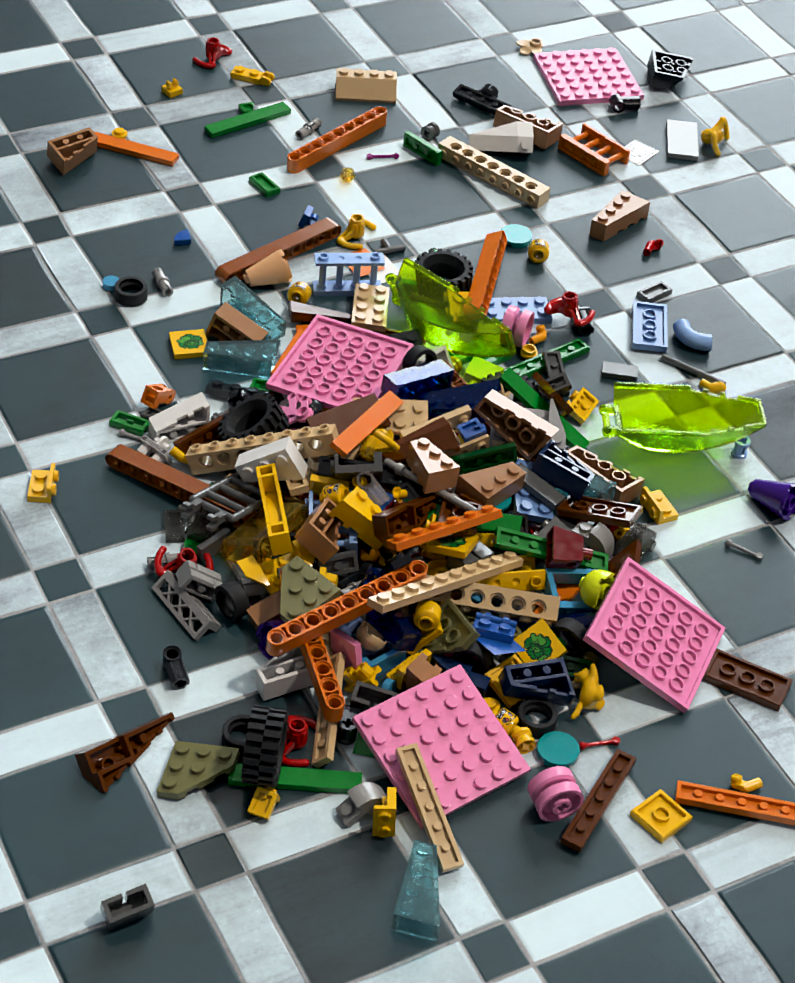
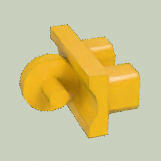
[343,662,382,693]

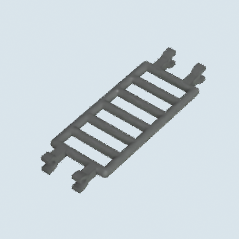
[181,461,307,532]

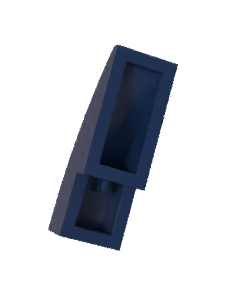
[431,653,491,698]

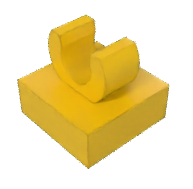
[161,78,183,98]

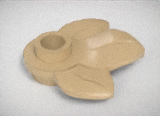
[516,38,543,55]

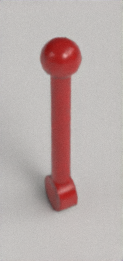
[579,736,620,750]

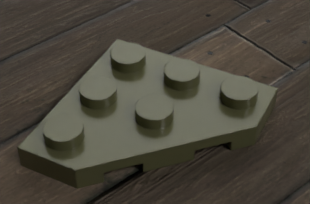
[280,556,341,623]
[414,598,480,655]
[156,741,240,800]

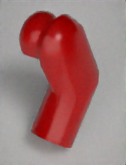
[643,239,664,256]

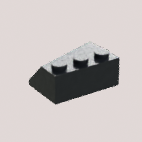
[647,49,694,90]

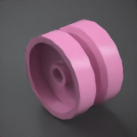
[499,305,535,348]
[527,766,584,822]

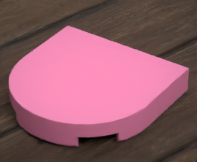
[329,628,362,670]

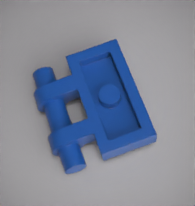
[473,612,517,644]

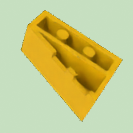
[328,486,383,550]

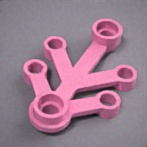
[280,392,314,430]

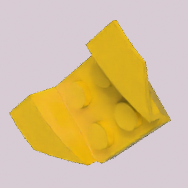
[236,540,315,595]

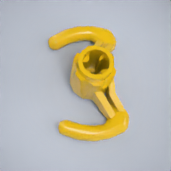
[701,116,730,156]
[337,214,377,250]
[359,430,400,462]

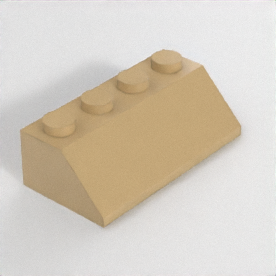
[335,68,397,104]

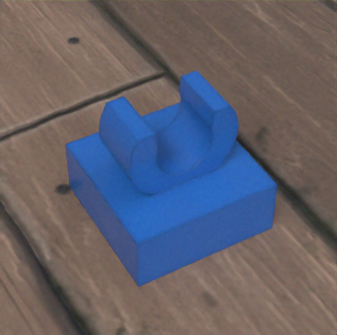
[298,205,319,228]

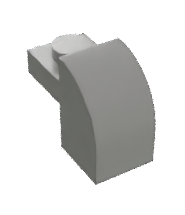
[572,520,615,557]
[335,782,387,827]

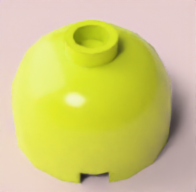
[579,569,615,611]

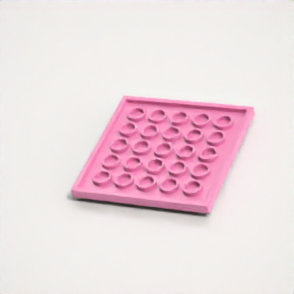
[533,48,644,106]
[266,314,414,409]
[583,557,725,713]
[352,664,531,829]

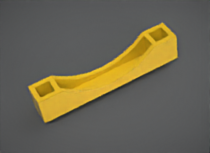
[255,463,293,556]

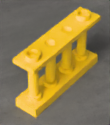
[474,555,546,591]

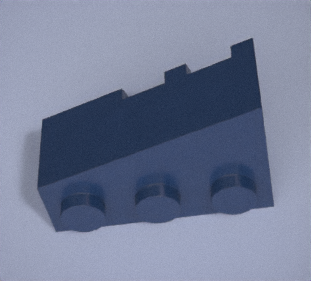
[531,439,595,500]
[498,657,576,706]

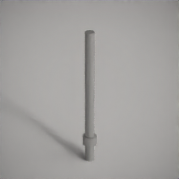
[384,458,479,511]

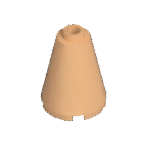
[243,249,292,287]

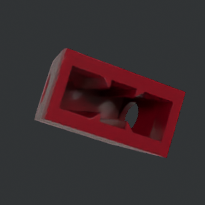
[546,526,593,569]

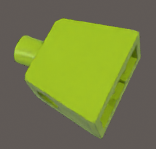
[464,356,504,392]

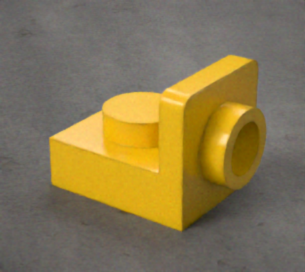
[247,786,281,821]

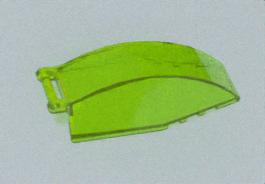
[385,258,516,357]
[599,382,767,453]

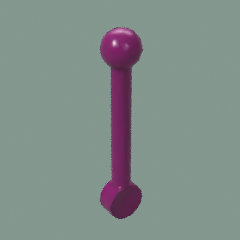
[366,153,399,160]

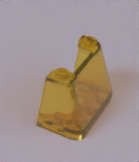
[222,502,308,564]

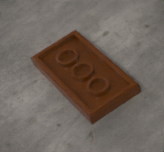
[306,393,391,441]
[556,495,643,529]
[702,648,793,712]

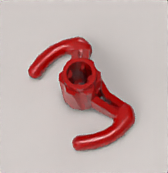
[192,37,232,69]
[544,291,595,327]
[154,546,214,577]
[282,715,317,768]

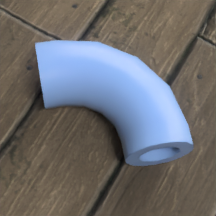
[673,319,712,352]

